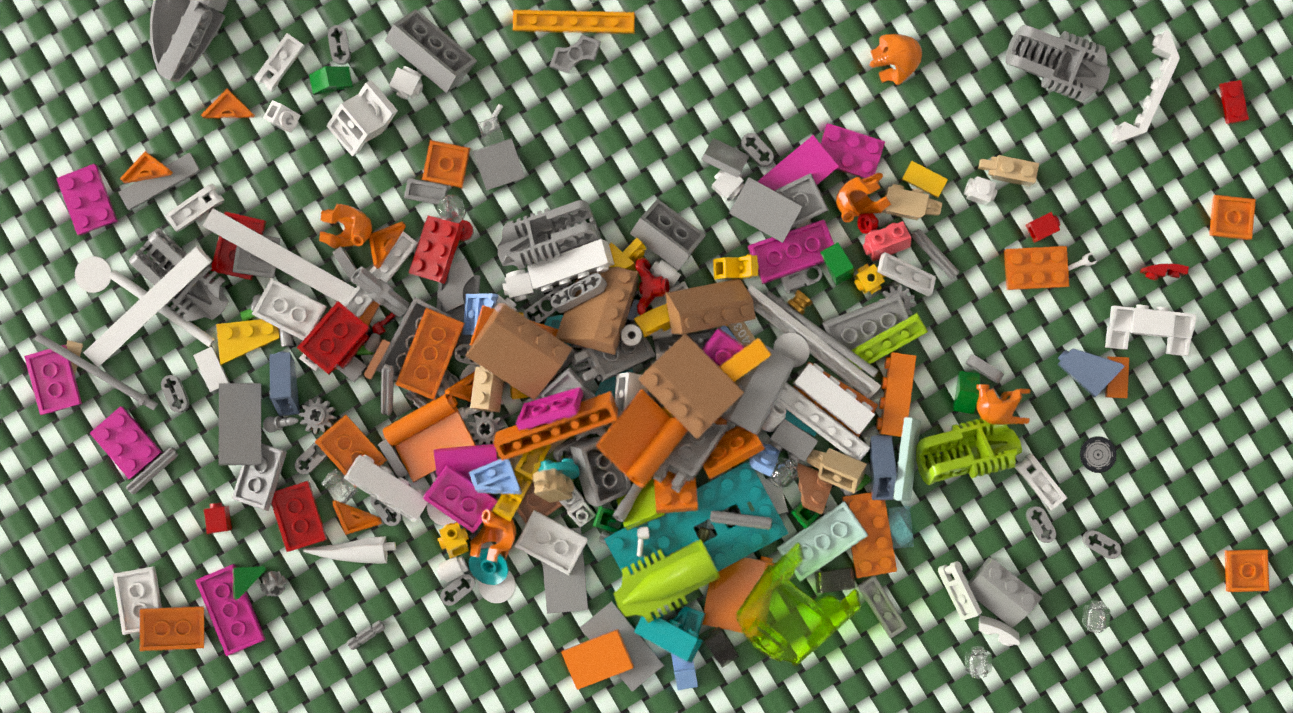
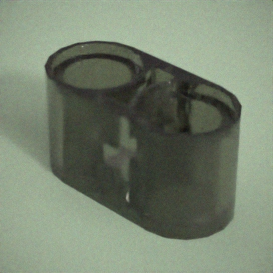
[814,567,856,593]
[702,626,739,668]

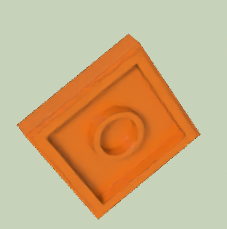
[422,140,470,188]
[1209,195,1256,240]
[1225,549,1269,592]

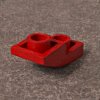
[1140,264,1189,280]

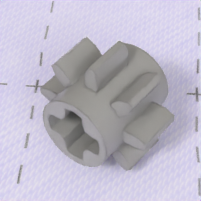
[259,571,287,596]

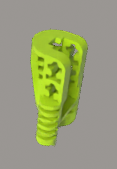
[916,418,1022,485]
[614,539,720,623]

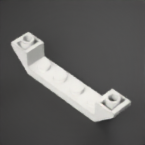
[1111,30,1180,145]

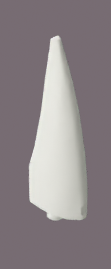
[303,536,396,564]

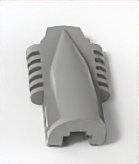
[1005,25,1110,102]
[498,200,601,270]
[129,227,229,322]

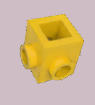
[854,264,885,294]
[437,523,469,559]

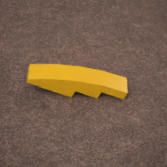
[634,303,671,337]
[492,444,552,522]

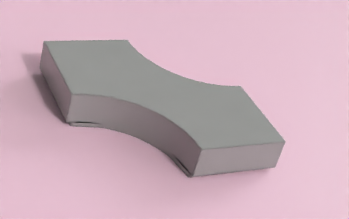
[550,35,601,74]
[438,258,475,313]

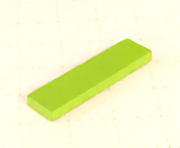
[847,313,928,370]

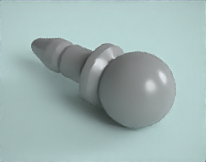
[263,416,299,433]

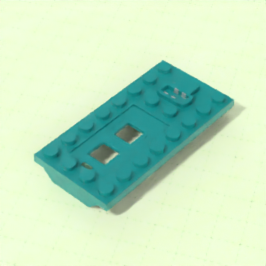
[604,460,789,574]

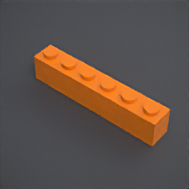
[493,391,618,461]

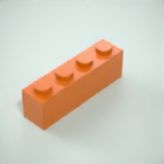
[876,352,916,437]

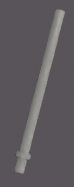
[766,292,878,377]
[35,333,158,411]

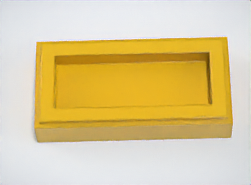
[901,161,948,198]

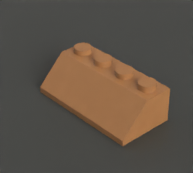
[665,279,756,334]

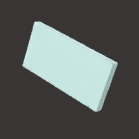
[894,417,921,502]
[777,501,868,582]

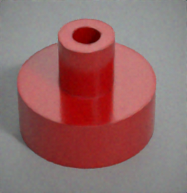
[857,212,879,234]
[456,220,474,241]

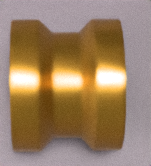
[787,290,813,315]

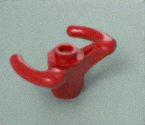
[635,257,670,315]

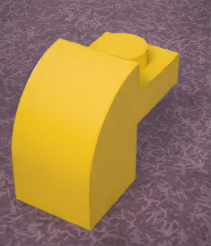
[609,238,647,271]
[713,255,759,280]

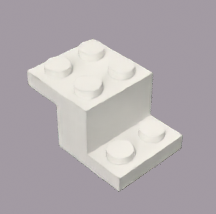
[327,80,398,157]

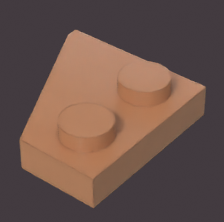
[795,463,833,515]

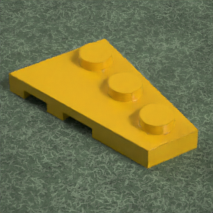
[216,319,280,365]

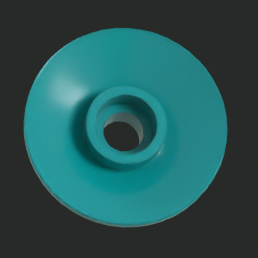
[469,548,509,585]

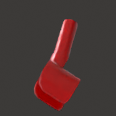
[372,312,396,335]

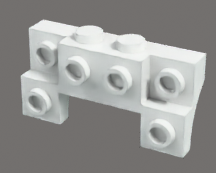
[1105,305,1196,356]

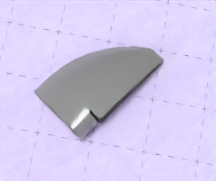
[150,0,229,82]

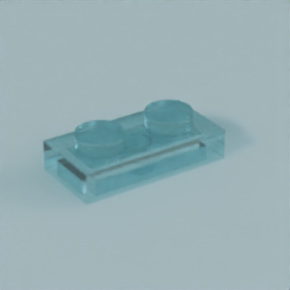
[888,506,914,549]

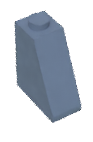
[1057,348,1125,398]
[270,351,300,416]
[869,435,897,500]

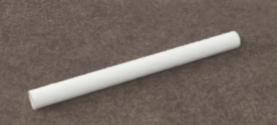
[109,270,215,347]

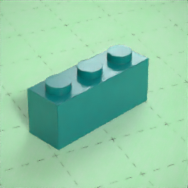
[634,612,703,663]

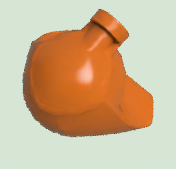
[869,34,922,85]
[836,172,891,222]
[319,204,372,249]
[976,384,1030,425]
[470,510,516,562]

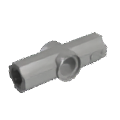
[351,266,410,317]

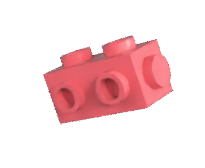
[863,221,911,261]

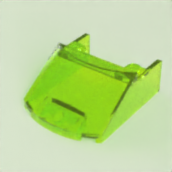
[736,542,861,666]

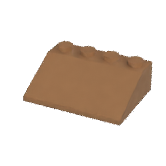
[556,267,639,355]
[466,303,573,400]
[638,334,744,439]

